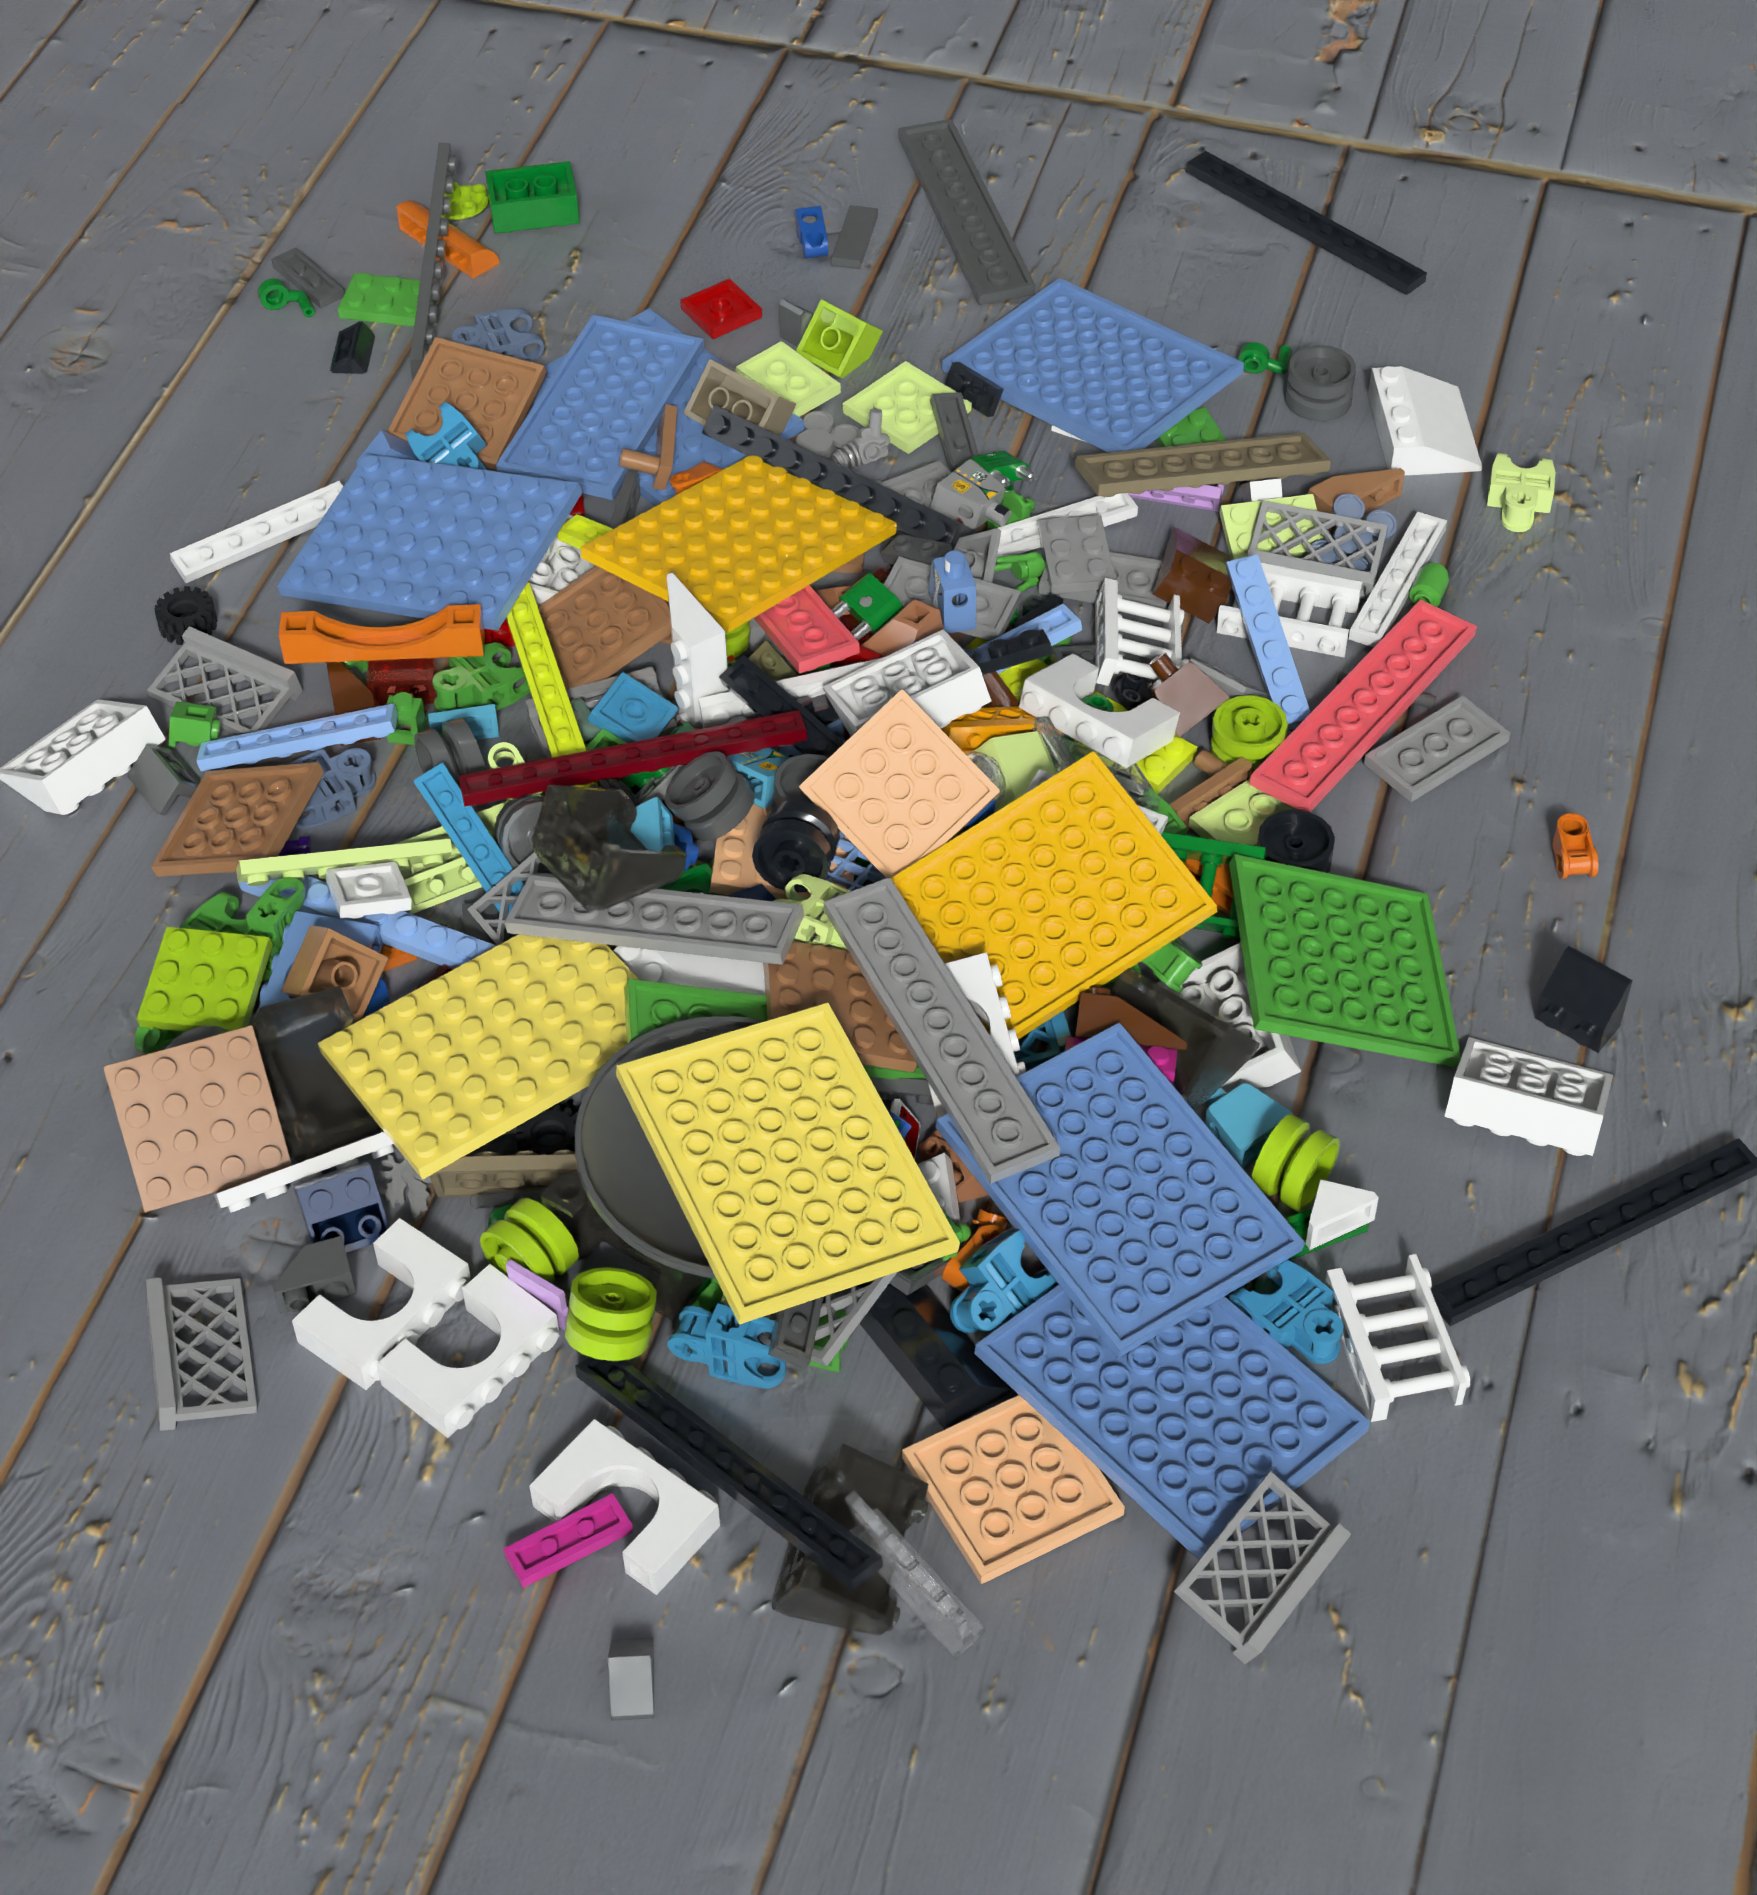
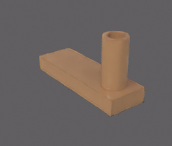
[618,404,678,491]
[1169,750,1252,831]

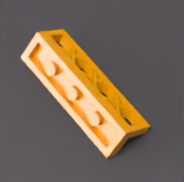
[940,706,1061,757]

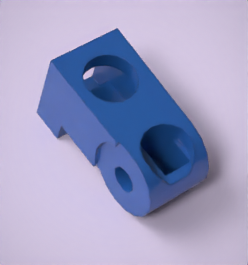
[795,206,828,259]

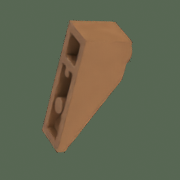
[1308,468,1405,533]

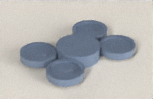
[1307,493,1397,572]

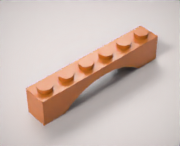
[279,604,485,664]

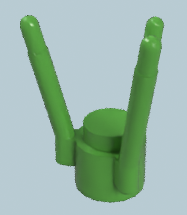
[994,551,1045,593]

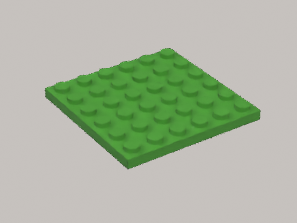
[1229,854,1461,1067]

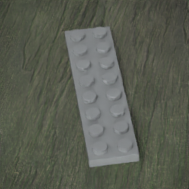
[505,875,804,965]

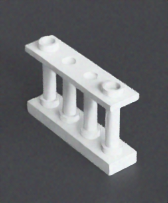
[1217,558,1362,657]
[1095,578,1184,686]
[1325,1254,1470,1422]

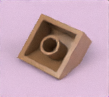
[281,925,389,1023]

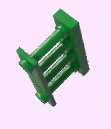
[1161,832,1268,941]

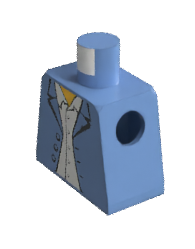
[928,550,976,634]

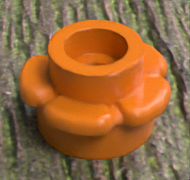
[972,1209,1008,1231]

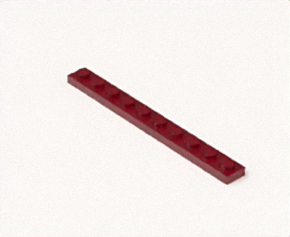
[458,710,807,807]

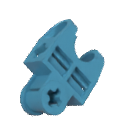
[405,402,487,470]
[950,1227,1058,1333]
[1229,1260,1343,1364]
[667,1303,786,1389]

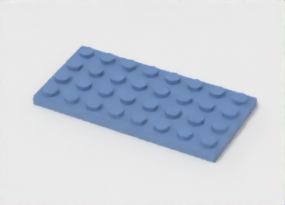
[496,314,704,500]

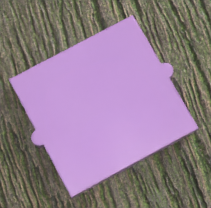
[505,1259,569,1330]

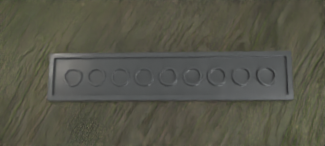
[898,119,1036,305]

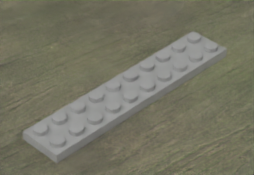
[824,877,1060,1184]

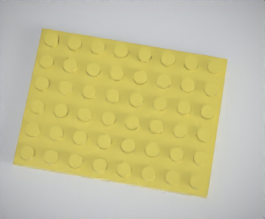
[318,934,639,1180]
[616,1003,960,1325]

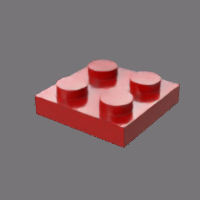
[680,278,762,339]

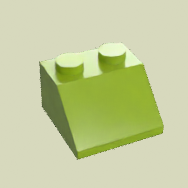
[796,299,883,379]

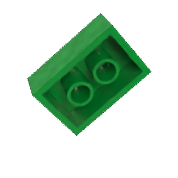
[485,161,579,233]

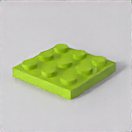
[136,926,273,1032]

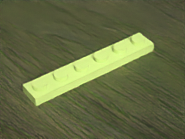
[236,839,452,886]

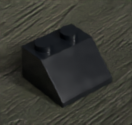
[1535,946,1633,1053]

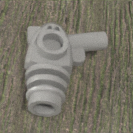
[831,408,890,468]

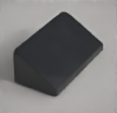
[330,321,375,374]

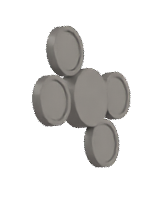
[796,411,860,458]

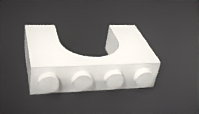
[1019,654,1180,768]
[928,953,1026,1119]
[292,1218,471,1390]
[377,1264,560,1438]
[529,1419,720,1595]

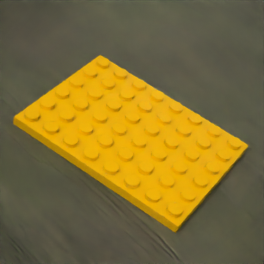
[581,456,897,632]
[891,751,1217,1039]

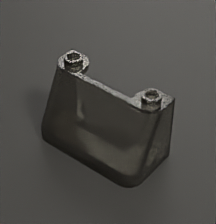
[533,785,687,911]
[1111,968,1260,1111]
[772,1443,929,1636]

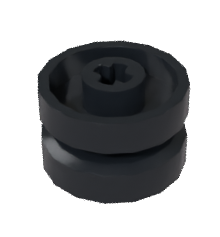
[752,800,840,892]
[1257,809,1335,873]

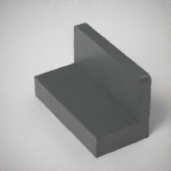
[128,744,200,815]

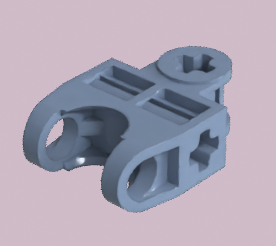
[451,308,545,362]
[288,748,376,829]

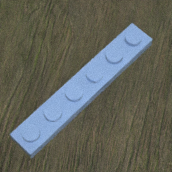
[1226,554,1311,730]
[196,703,398,772]

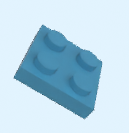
[587,672,679,743]

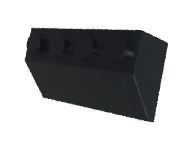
[859,1284,1010,1430]

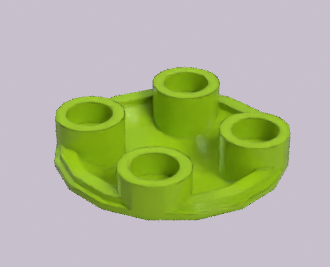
[445,182,489,220]

